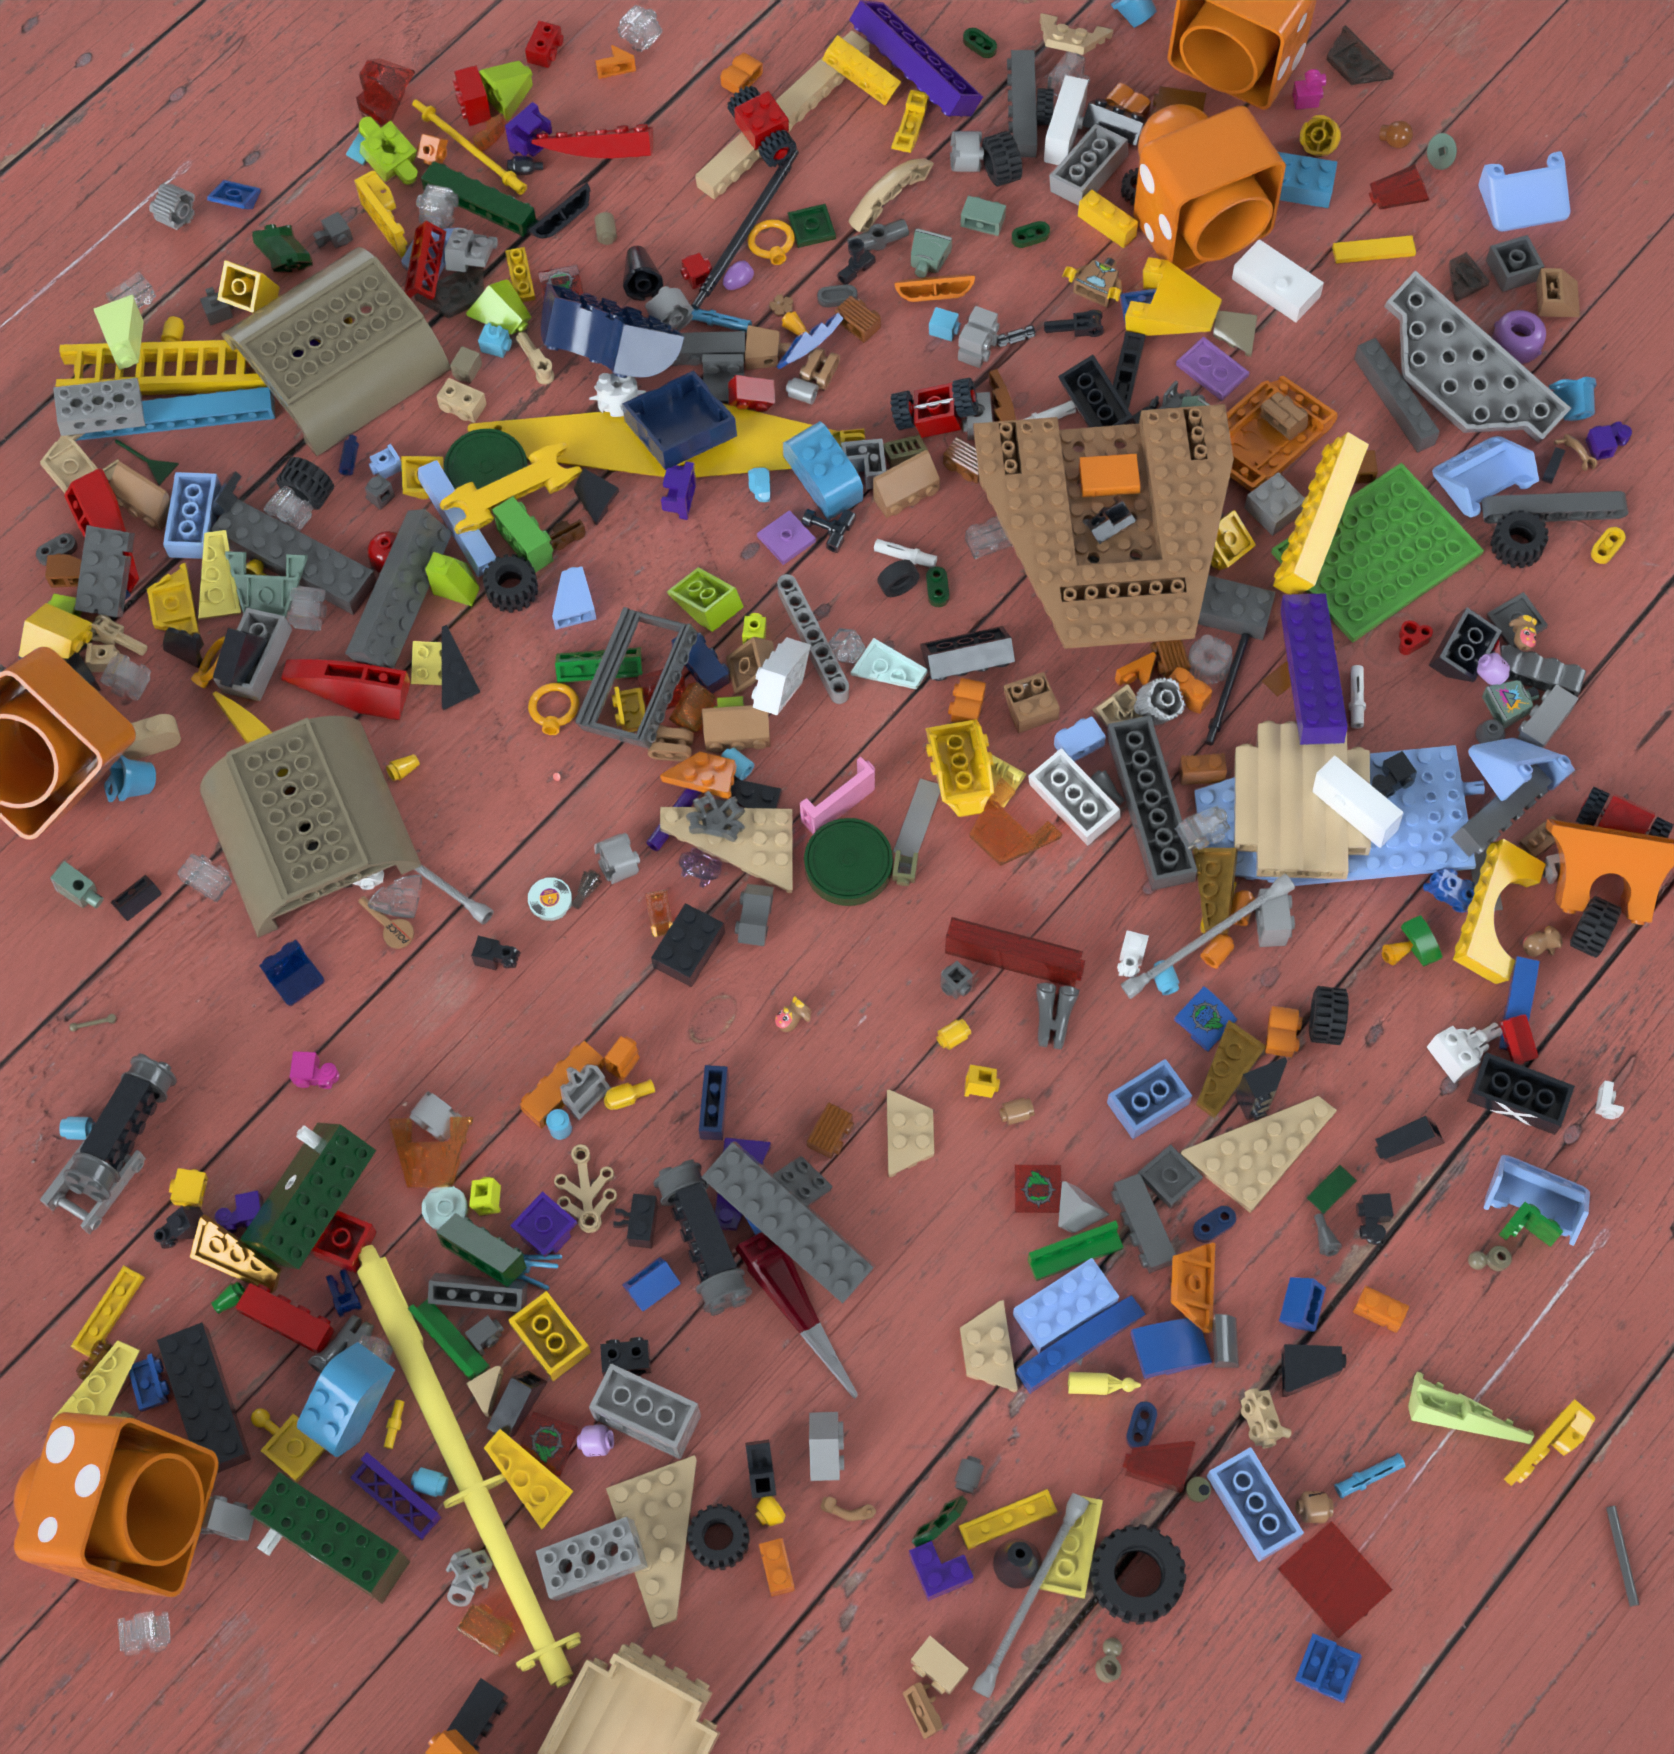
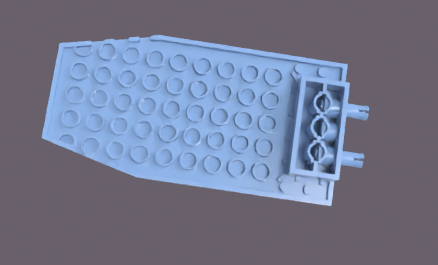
[1194,745,1485,886]

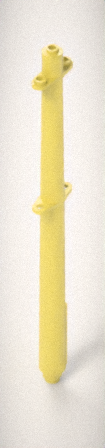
[357,1245,581,1688]

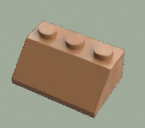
[873,450,940,518]
[110,461,171,531]
[702,705,771,753]

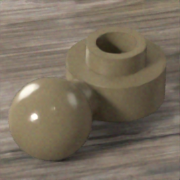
[1468,1246,1512,1271]
[1095,1637,1122,1683]

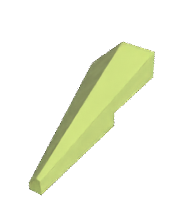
[1408,1371,1534,1444]

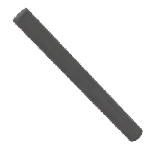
[1606,1506,1640,1607]

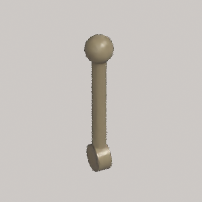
[69,1014,117,1032]

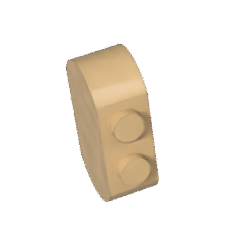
[122,714,181,760]

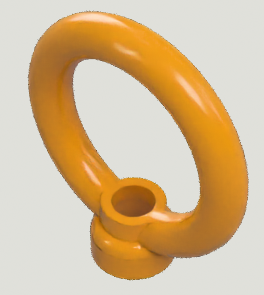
[747,219,795,265]
[191,637,225,688]
[528,683,579,735]

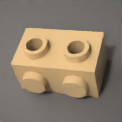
[436,378,487,423]
[911,1636,969,1695]

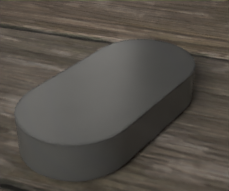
[817,284,857,308]

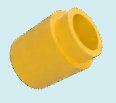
[161,316,185,342]
[936,1019,971,1050]

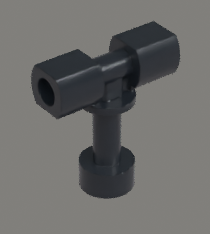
[837,238,876,285]
[802,509,856,553]

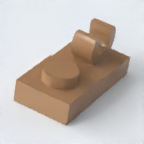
[1519,816,1557,858]
[903,1682,944,1739]

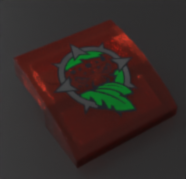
[538,265,583,299]
[1014,1164,1062,1213]
[520,1411,578,1477]

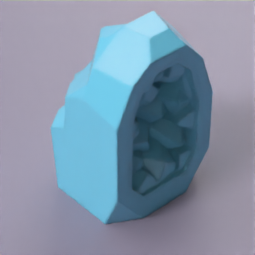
[748,468,770,502]

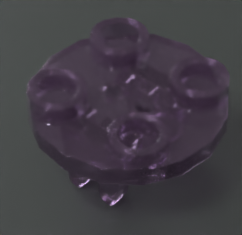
[678,848,722,888]

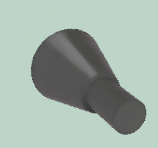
[1090,770,1125,806]
[1314,1213,1342,1257]

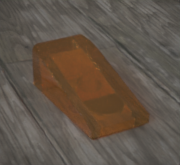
[645,889,673,937]

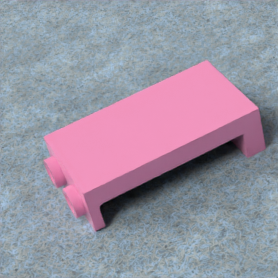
[800,757,875,834]

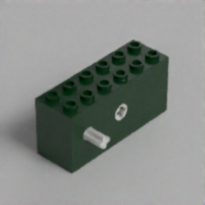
[240,1123,377,1270]
[250,1472,410,1604]

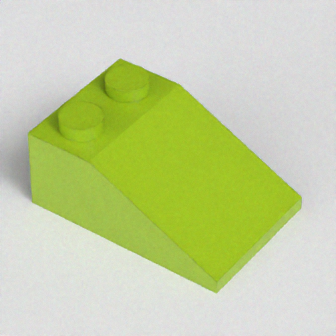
[667,567,744,632]

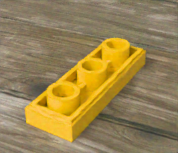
[505,247,536,302]

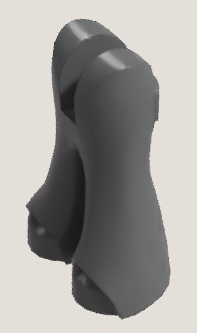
[1036,983,1080,1050]
[308,1315,374,1374]

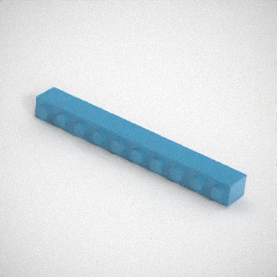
[75,387,275,441]

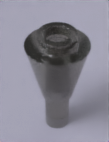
[571,869,602,910]

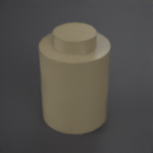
[594,212,617,245]

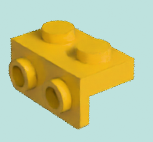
[611,686,646,732]

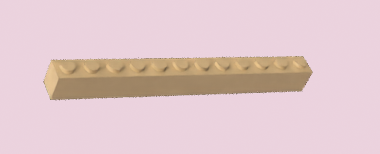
[696,30,870,200]

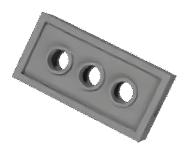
[53,378,145,436]
[536,1517,648,1601]

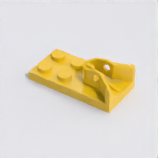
[354,171,408,258]
[1504,1399,1595,1486]

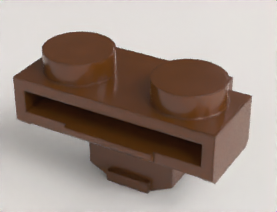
[550,519,586,550]
[76,1339,113,1381]

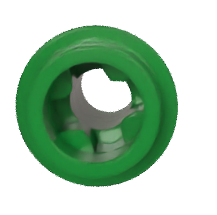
[211,1281,245,1314]

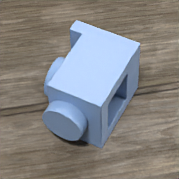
[368,444,402,479]

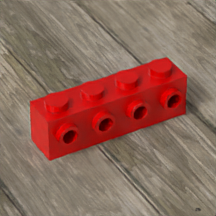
[235,1283,334,1354]

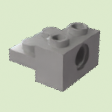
[445,228,494,272]

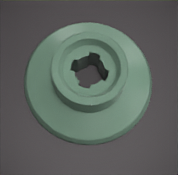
[1427,133,1457,170]

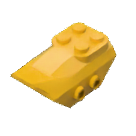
[925,719,994,817]

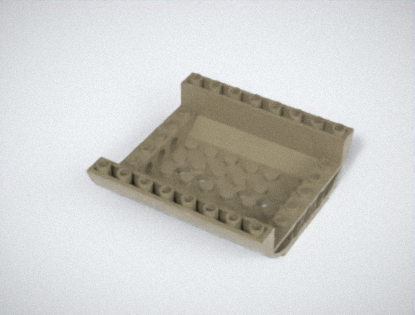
[221,247,451,456]
[200,716,422,938]

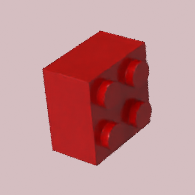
[452,65,492,126]
[311,1210,377,1274]

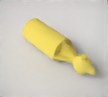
[1068,1372,1141,1395]

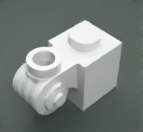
[1117,930,1149,978]

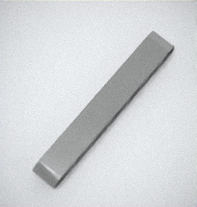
[777,574,849,704]

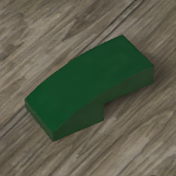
[1307,1165,1357,1214]

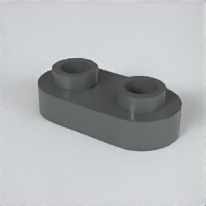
[36,533,77,566]

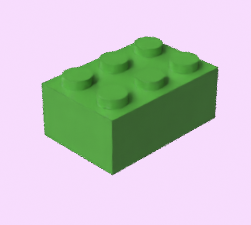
[492,496,553,573]

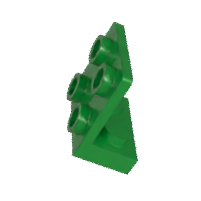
[1499,1202,1563,1247]

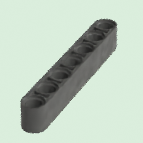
[1481,491,1629,524]

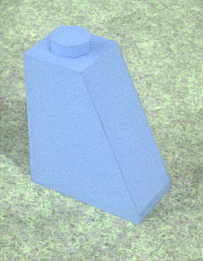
[552,566,596,630]

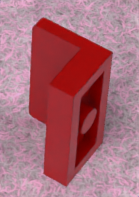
[1499,1014,1539,1065]

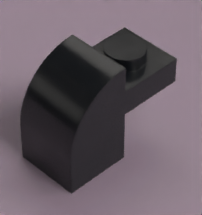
[745,1439,776,1499]

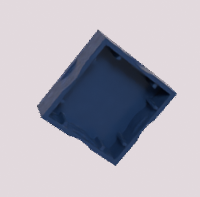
[622,370,737,470]

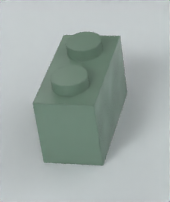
[960,196,1006,236]

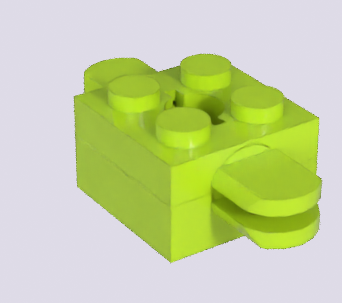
[358,117,418,185]

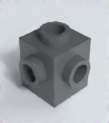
[940,961,973,999]

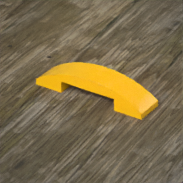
[892,90,929,153]

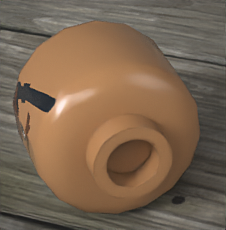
[1295,1491,1334,1523]

